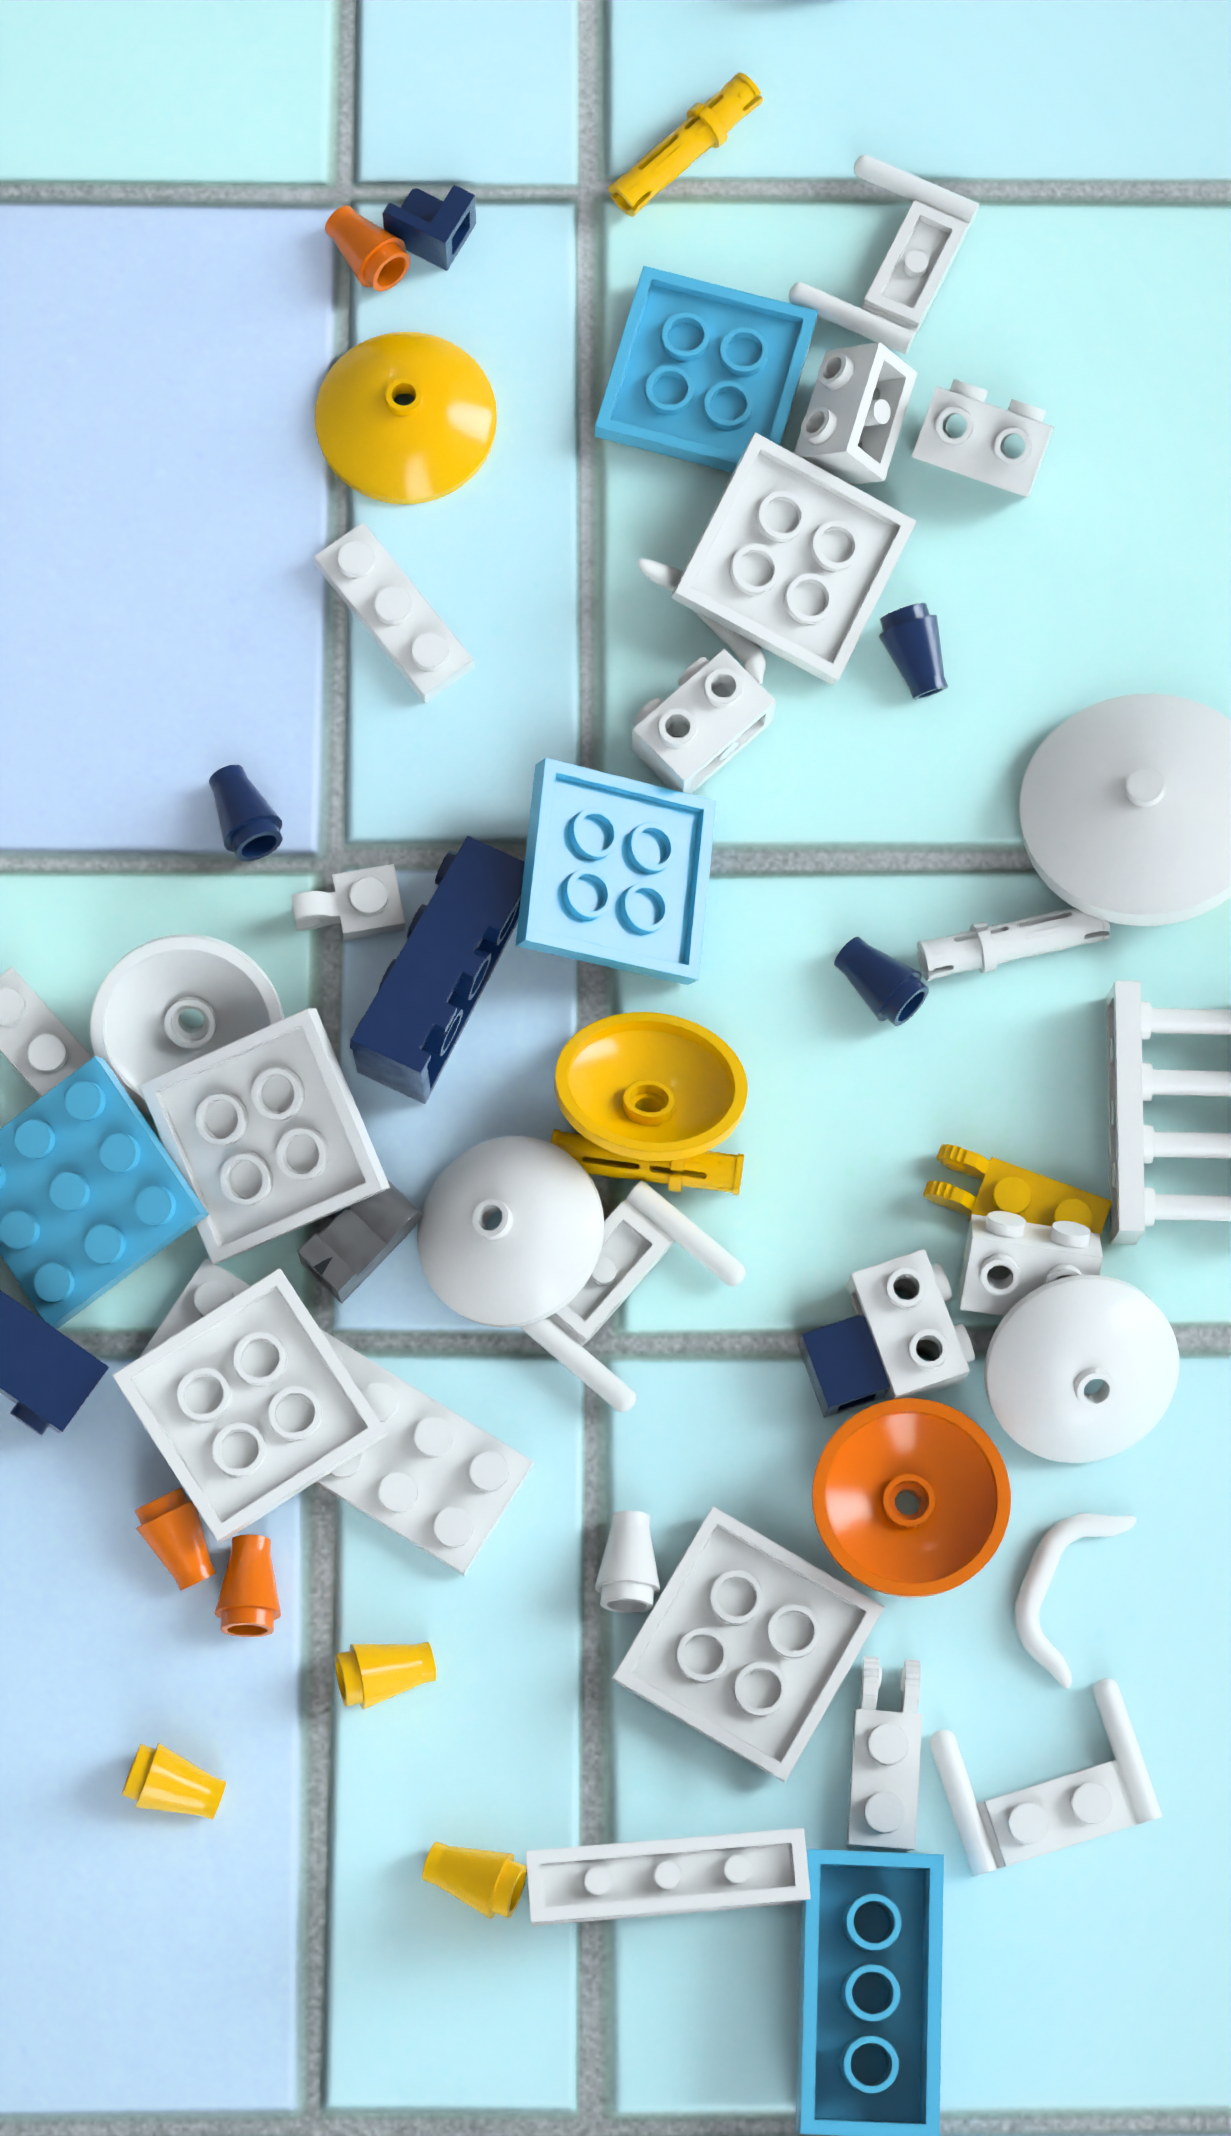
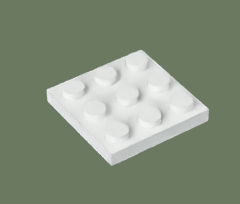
[670,432,917,685]
[139,1008,390,1264]
[112,1268,388,1544]
[612,1506,885,1783]

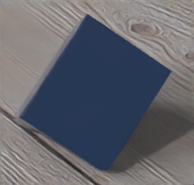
[382,185,476,271]
[798,1315,890,1418]

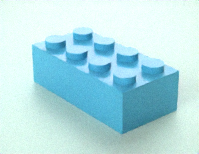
[795,1849,944,2136]

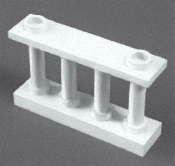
[1106,981,1231,1245]
[525,1828,811,1926]

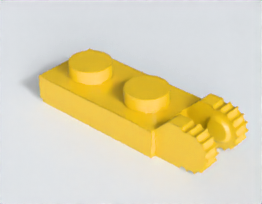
[923,1144,1112,1236]

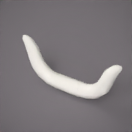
[638,559,766,685]
[1015,1513,1136,1689]

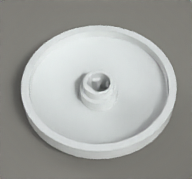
[1019,693,1231,926]

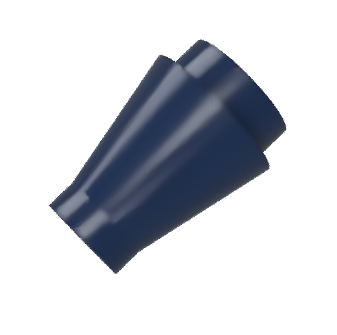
[879,603,948,700]
[209,765,283,861]
[834,937,929,1026]

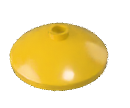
[315,332,497,504]
[554,1012,748,1161]

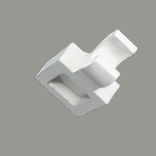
[291,864,406,941]

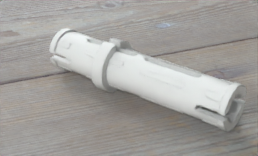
[917,908,1110,981]

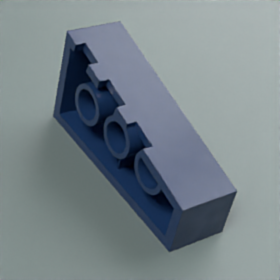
[350,835,525,1104]
[0,1290,109,1436]

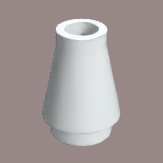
[595,1511,660,1613]

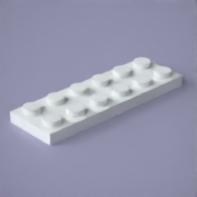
[139,1257,534,1576]

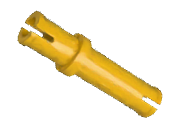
[608,72,763,217]
[551,1129,744,1195]

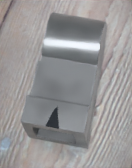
[297,1178,422,1304]

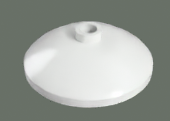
[90,934,284,1116]
[417,1136,604,1328]
[984,1275,1179,1463]

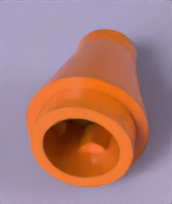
[325,206,410,292]
[134,1487,216,1591]
[215,1535,281,1637]

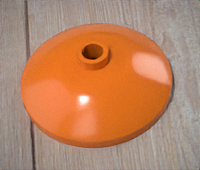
[811,1398,1011,1598]

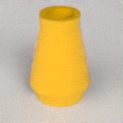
[335,1642,436,1710]
[121,1743,227,1820]
[422,1841,527,1919]

